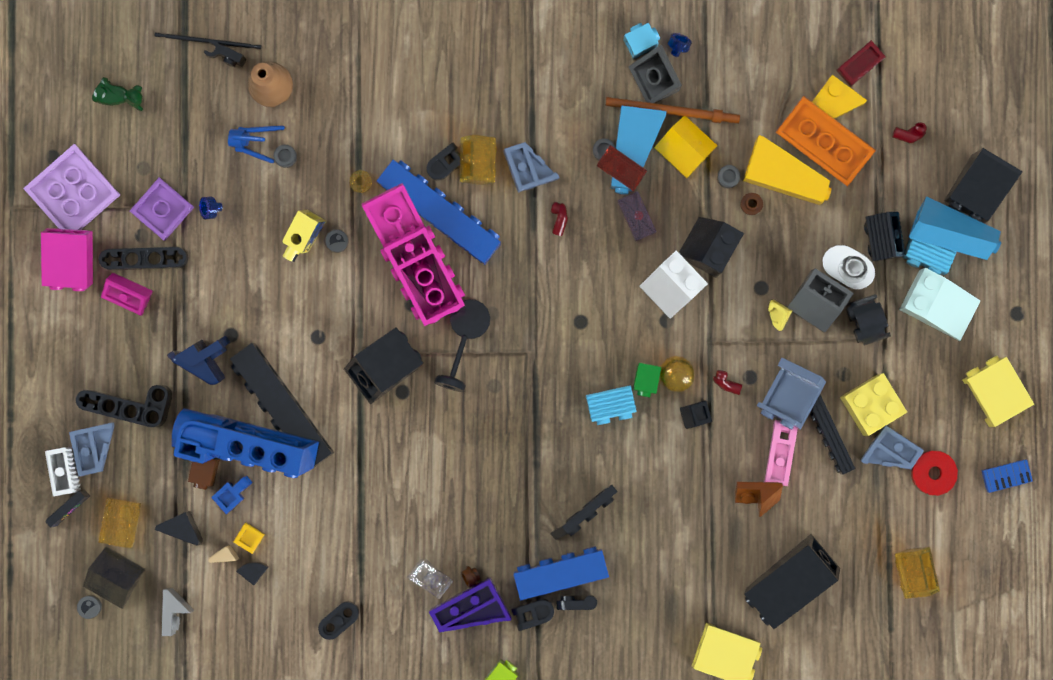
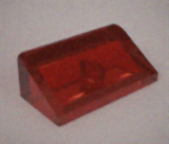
[596,145,647,192]

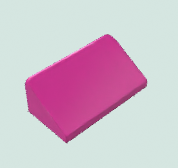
[101,273,153,316]

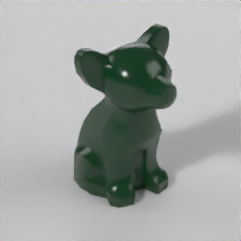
[92,77,143,111]

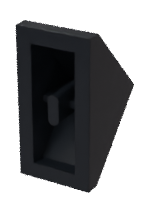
[155,511,203,546]

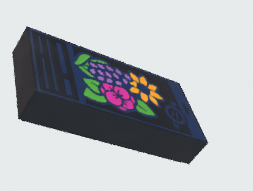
[45,490,90,528]

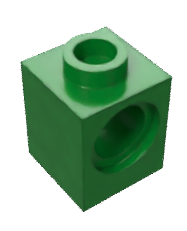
[633,363,661,398]

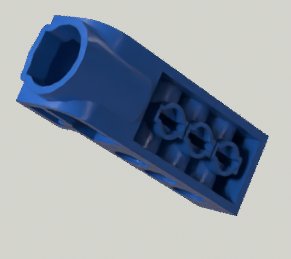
[172,408,319,478]

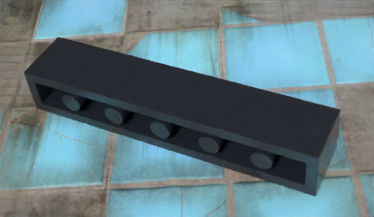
[230,343,334,467]

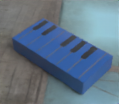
[981,459,1033,493]

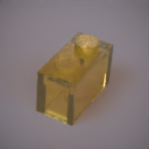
[460,135,497,185]
[895,547,940,599]

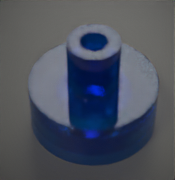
[668,33,692,57]
[199,196,223,220]

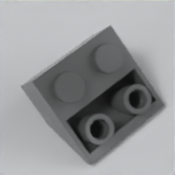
[787,268,853,333]

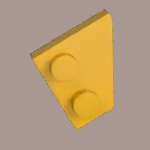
[812,75,867,119]

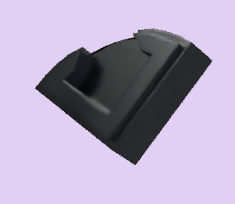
[236,562,269,585]

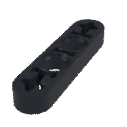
[98,247,188,270]

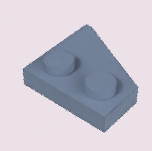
[503,142,559,193]
[860,425,924,469]

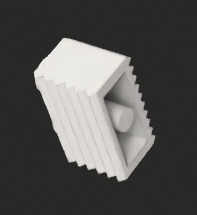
[45,447,81,496]

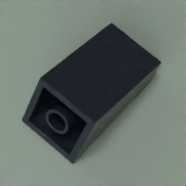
[744,534,841,629]

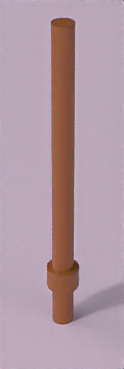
[605,97,740,124]

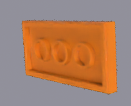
[776,96,876,187]

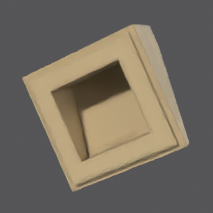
[208,545,240,563]

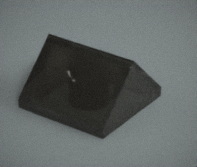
[83,547,145,609]

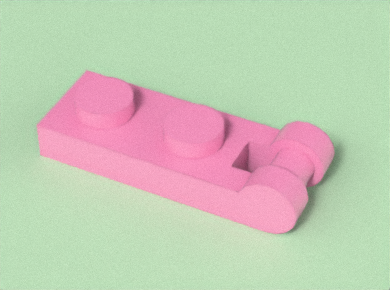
[764,420,798,486]

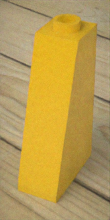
[743,135,832,205]

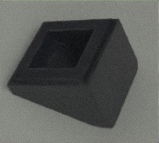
[680,400,712,429]

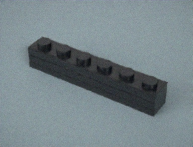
[810,394,856,475]

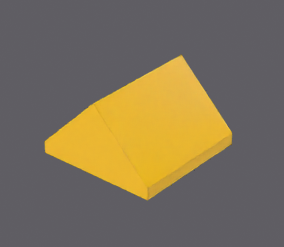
[654,116,718,179]

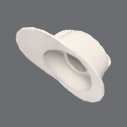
[823,245,875,289]

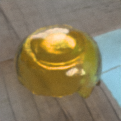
[660,356,694,392]

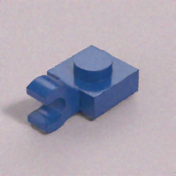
[211,476,253,514]

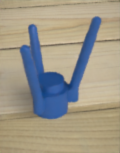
[228,126,285,163]

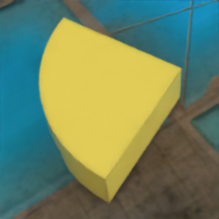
[768,300,792,331]

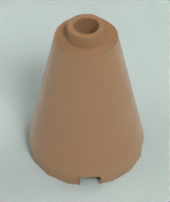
[248,62,293,107]

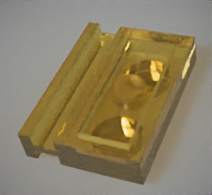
[98,498,141,549]

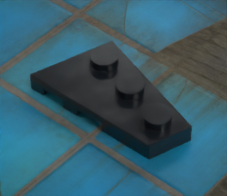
[550,485,618,540]

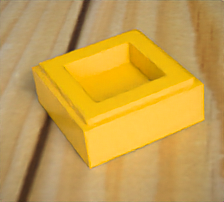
[233,522,265,554]

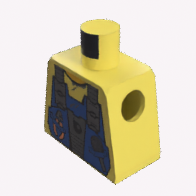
[282,210,326,262]

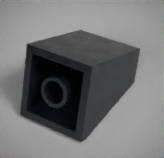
[944,148,1023,223]
[679,217,744,278]
[344,327,423,405]

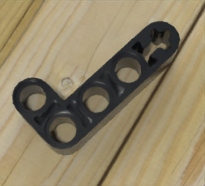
[76,385,172,427]

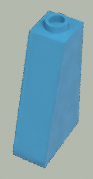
[610,106,666,194]
[909,196,1001,260]

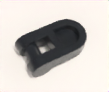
[426,142,468,181]
[556,595,597,610]
[511,599,554,631]

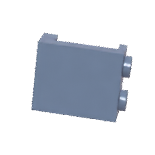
[757,358,826,430]

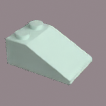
[899,268,980,341]

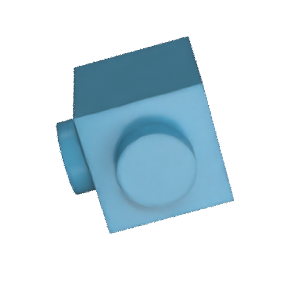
[623,23,660,59]

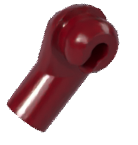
[892,122,927,143]
[551,202,568,236]
[713,370,743,395]

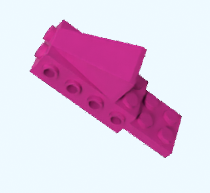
[361,183,465,326]

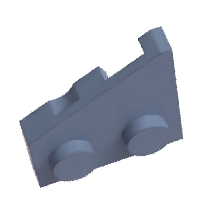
[69,423,115,477]

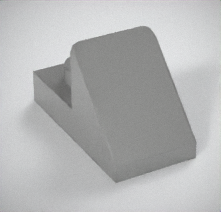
[162,588,194,636]

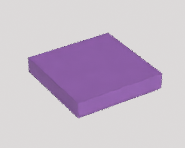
[130,177,194,241]

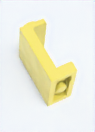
[962,356,1034,427]
[692,623,762,680]

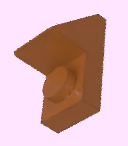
[735,482,783,517]

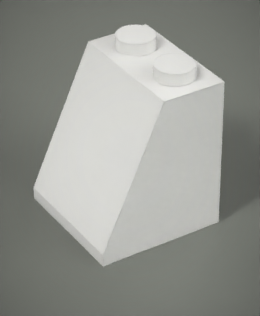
[639,251,708,319]

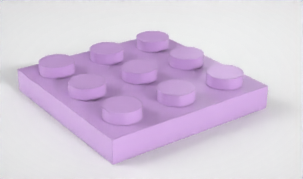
[23,144,120,230]

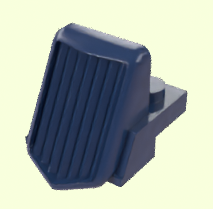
[167,335,231,385]

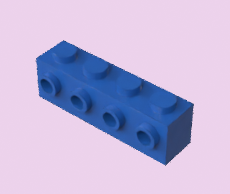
[513,546,609,601]

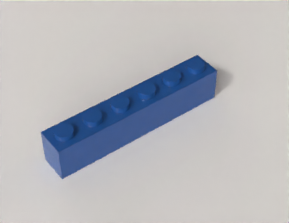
[377,160,501,265]

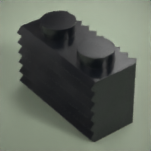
[864,212,906,261]

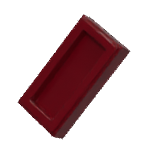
[836,40,886,87]

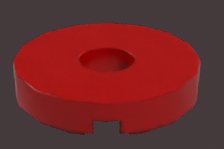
[911,451,958,496]

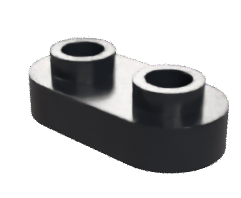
[318,601,359,640]

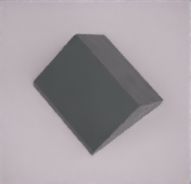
[628,45,682,103]

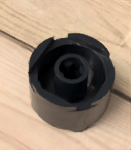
[846,294,891,346]

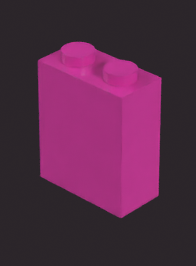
[41,228,93,291]

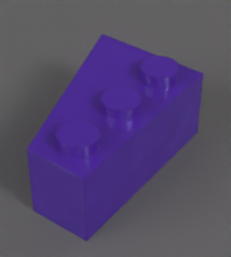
[429,577,512,633]

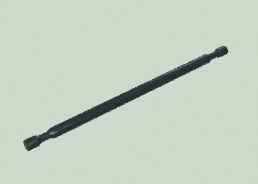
[154,32,262,50]

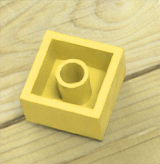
[840,373,907,436]

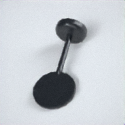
[434,299,490,392]

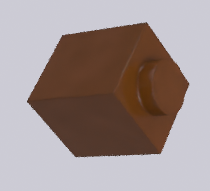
[188,458,220,490]

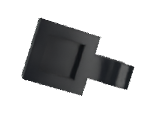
[204,39,247,68]

